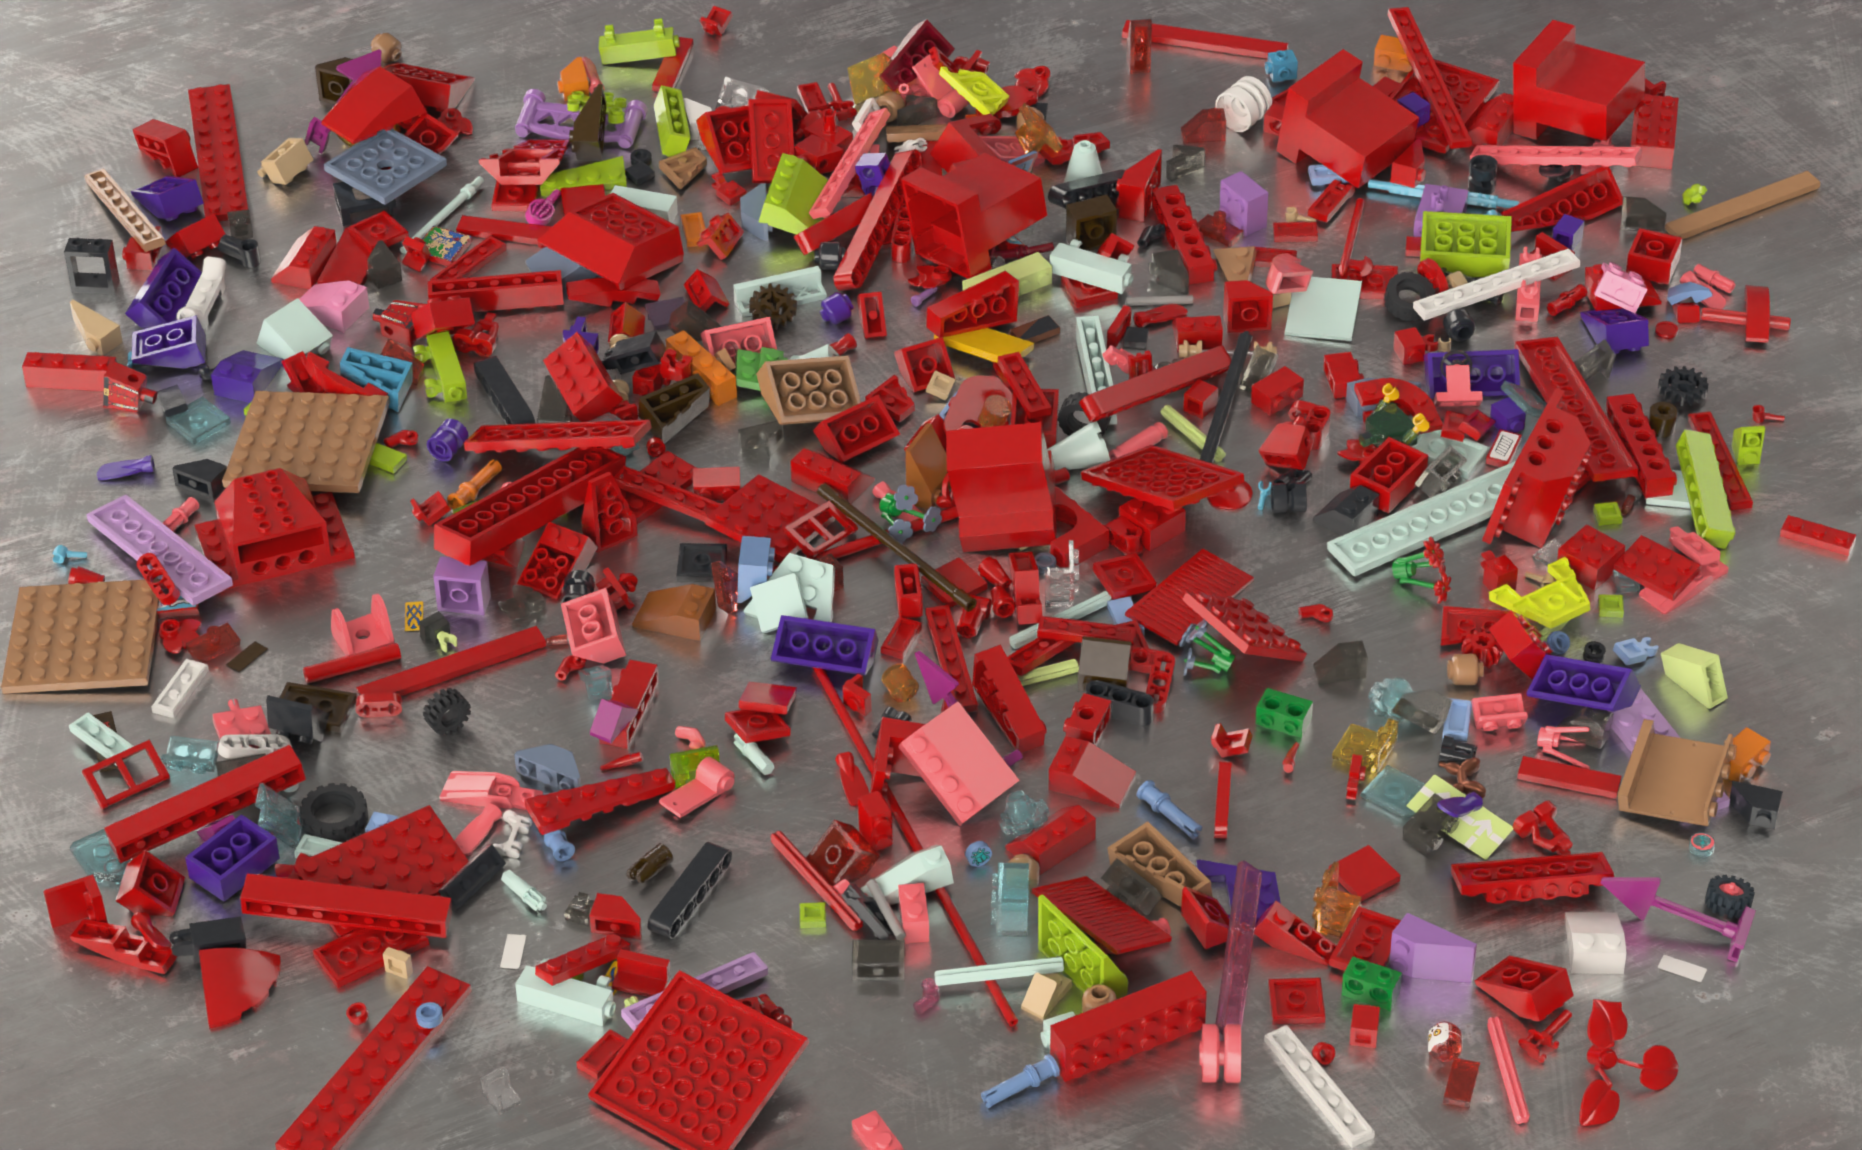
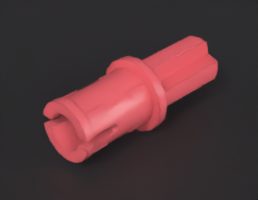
[1693,264,1736,293]
[163,497,200,531]

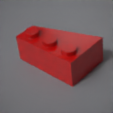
[132,119,198,177]

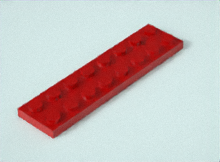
[463,420,651,453]

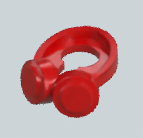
[936,473,956,509]

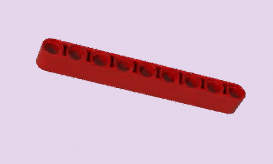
[834,149,922,291]
[1079,345,1232,423]

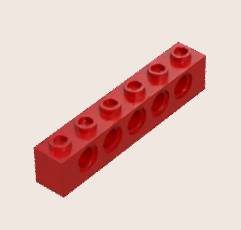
[1152,185,1217,285]
[1605,393,1677,498]

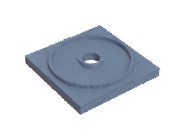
[324,129,447,205]

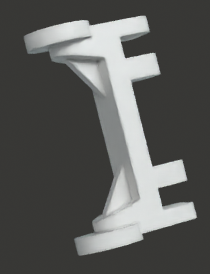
[493,810,532,859]

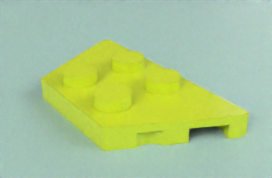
[939,66,1009,115]

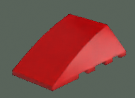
[321,66,427,144]
[479,140,570,185]

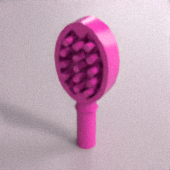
[525,189,561,226]

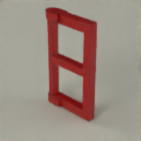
[783,501,858,559]
[82,739,170,810]

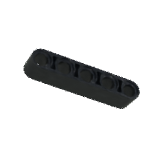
[1048,169,1125,209]
[473,356,536,425]
[647,842,733,939]

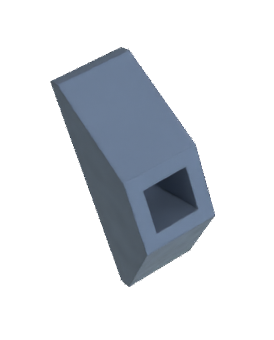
[740,183,773,241]
[514,744,581,790]

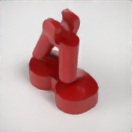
[452,312,499,358]
[1513,800,1573,855]

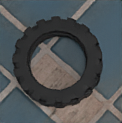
[300,783,369,842]

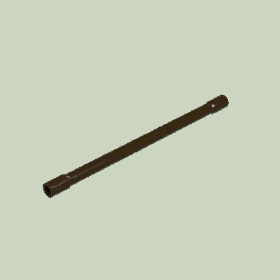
[817,483,977,612]

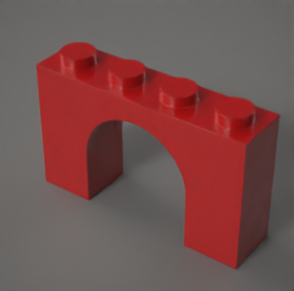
[1050,486,1110,572]

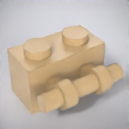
[257,138,313,185]

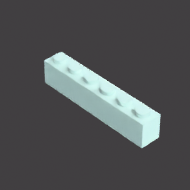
[1076,316,1117,425]

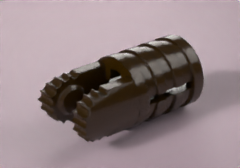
[626,843,674,883]

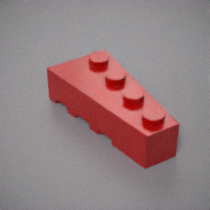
[972,644,1047,753]

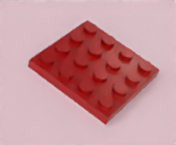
[705,474,835,563]
[1182,591,1307,662]

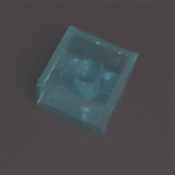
[991,862,1029,936]

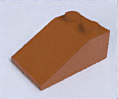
[905,423,951,510]
[632,584,716,641]

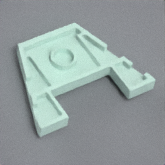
[744,553,835,622]

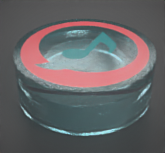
[1689,832,1715,857]

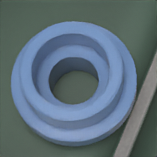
[1547,631,1570,655]

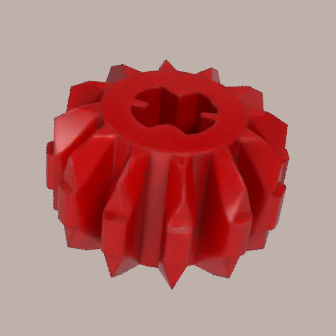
[1461,629,1503,669]

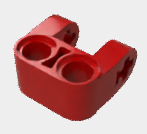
[1284,400,1331,450]

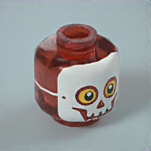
[1428,1021,1463,1062]

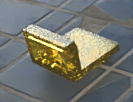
[848,53,900,105]
[1332,718,1398,774]

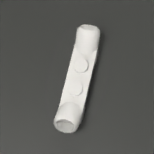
[177,257,226,331]

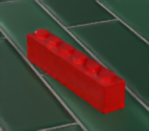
[427,270,564,312]

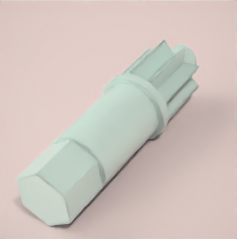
[733,733,775,775]
[501,870,547,911]

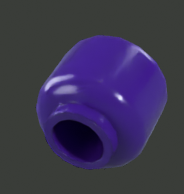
[819,292,854,325]

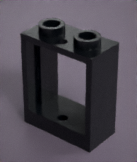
[64,238,120,295]

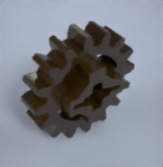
[749,283,797,330]

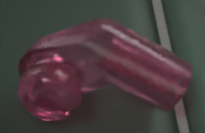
[913,978,939,1014]

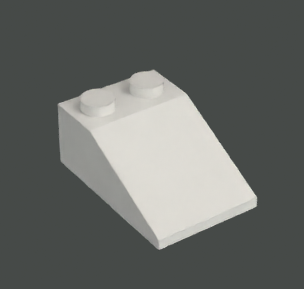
[1565,912,1627,974]

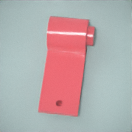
[912,54,970,118]
[659,757,735,818]

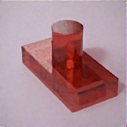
[1198,210,1244,248]
[186,622,240,663]

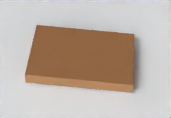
[885,124,948,142]

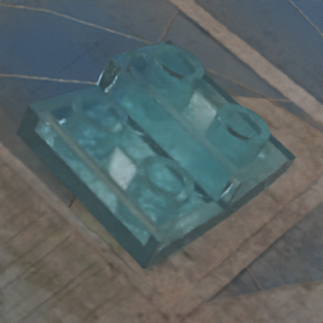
[255,783,302,848]

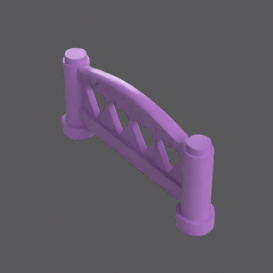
[515,89,648,149]

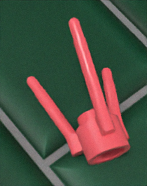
[1537,726,1590,769]

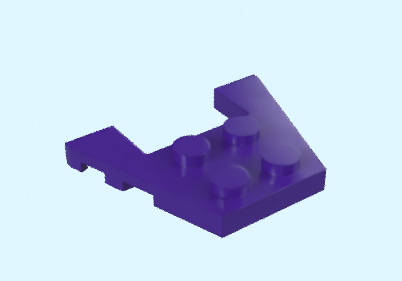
[1196,859,1281,928]

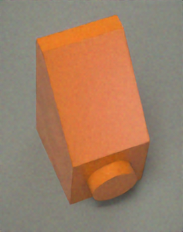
[557,57,589,101]

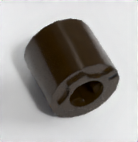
[1649,402,1677,438]

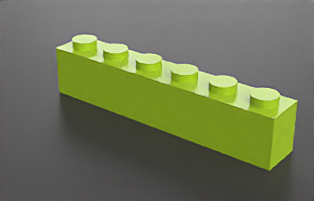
[1675,429,1735,549]

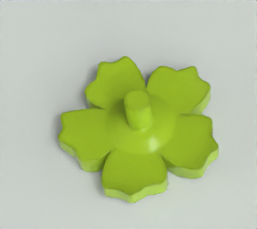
[1682,183,1708,205]

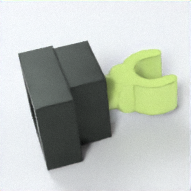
[419,611,457,652]

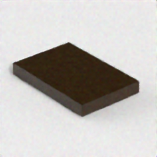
[279,682,357,733]

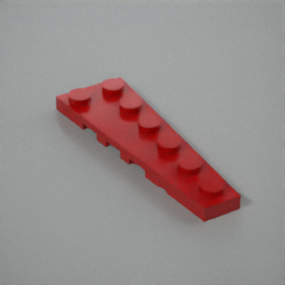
[525,768,675,835]

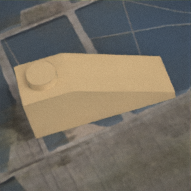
[70,300,123,356]

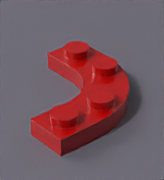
[1354,378,1443,434]

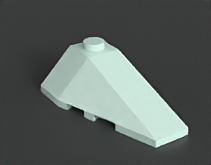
[856,845,954,913]

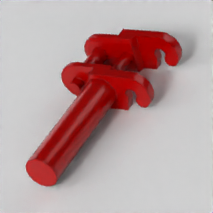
[827,83,857,122]
[1518,1009,1572,1063]

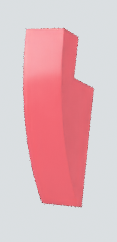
[1265,253,1313,294]

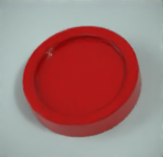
[1655,321,1678,339]

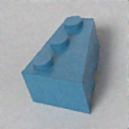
[340,347,413,412]

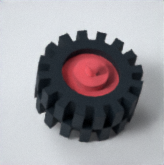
[1705,875,1755,918]

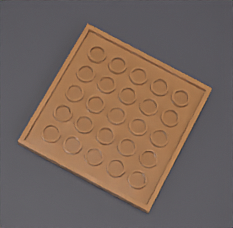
[222,391,390,493]
[1,579,160,694]

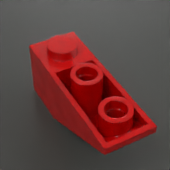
[1252,901,1337,966]

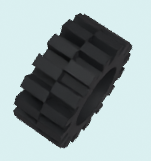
[423,688,471,735]

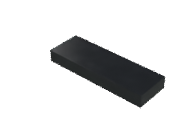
[438,844,506,911]

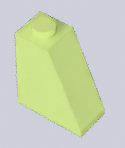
[1661,643,1728,709]

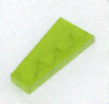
[540,156,627,196]

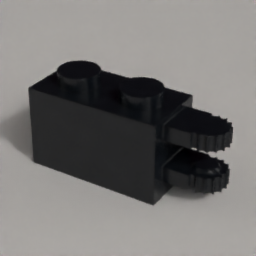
[602,330,666,375]
[169,916,246,964]

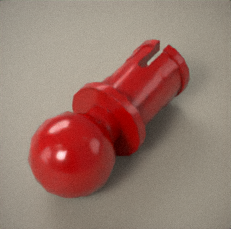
[758,994,793,1029]

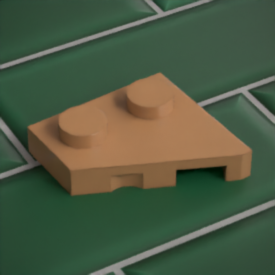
[659,147,707,189]

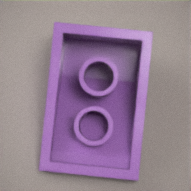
[1389,913,1477,983]

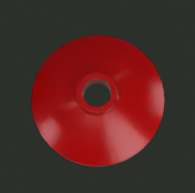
[1207,481,1253,510]

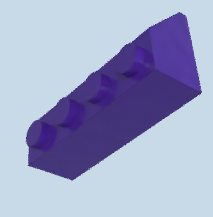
[125,248,202,329]
[1424,349,1521,399]
[771,615,879,675]
[1526,654,1641,712]

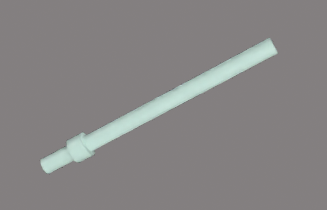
[400,176,484,255]

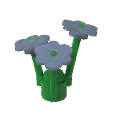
[879,484,942,543]
[1179,619,1236,675]

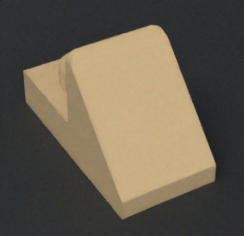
[1021,972,1072,1020]

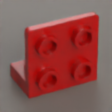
[43,874,108,928]

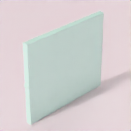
[1285,277,1362,341]

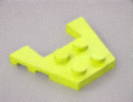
[1489,557,1590,629]

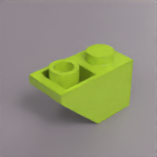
[1731,426,1765,465]

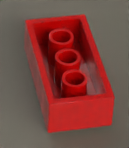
[1630,94,1679,169]
[543,332,623,422]

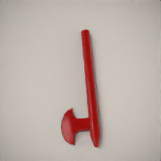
[1339,198,1373,276]

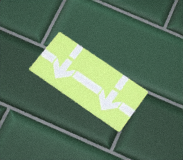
[1406,775,1514,860]

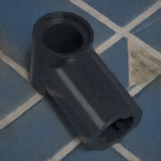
[218,234,261,268]

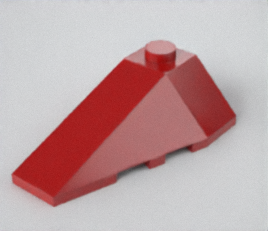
[581,472,638,553]

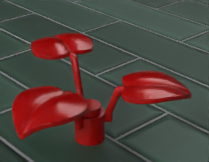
[1579,999,1679,1126]

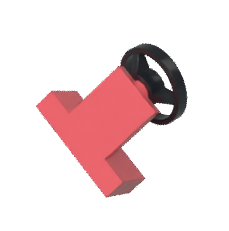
[1434,350,1483,407]

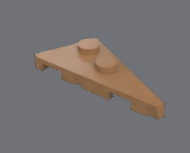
[1213,246,1257,282]

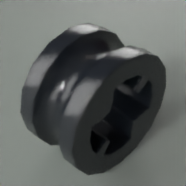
[1583,641,1606,663]

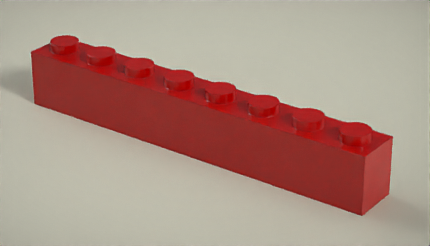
[104,745,306,864]
[240,873,452,938]

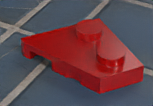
[865,375,915,422]

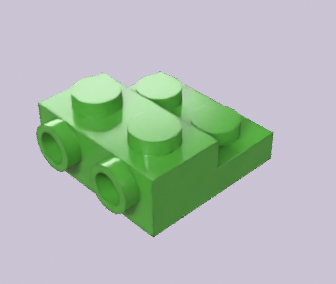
[735,347,788,391]

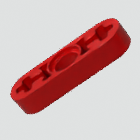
[137,553,180,605]

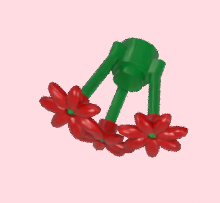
[1392,537,1452,604]

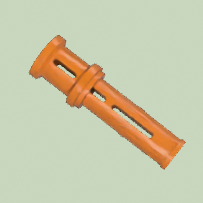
[447,459,502,512]

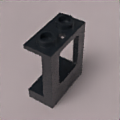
[333,182,397,226]

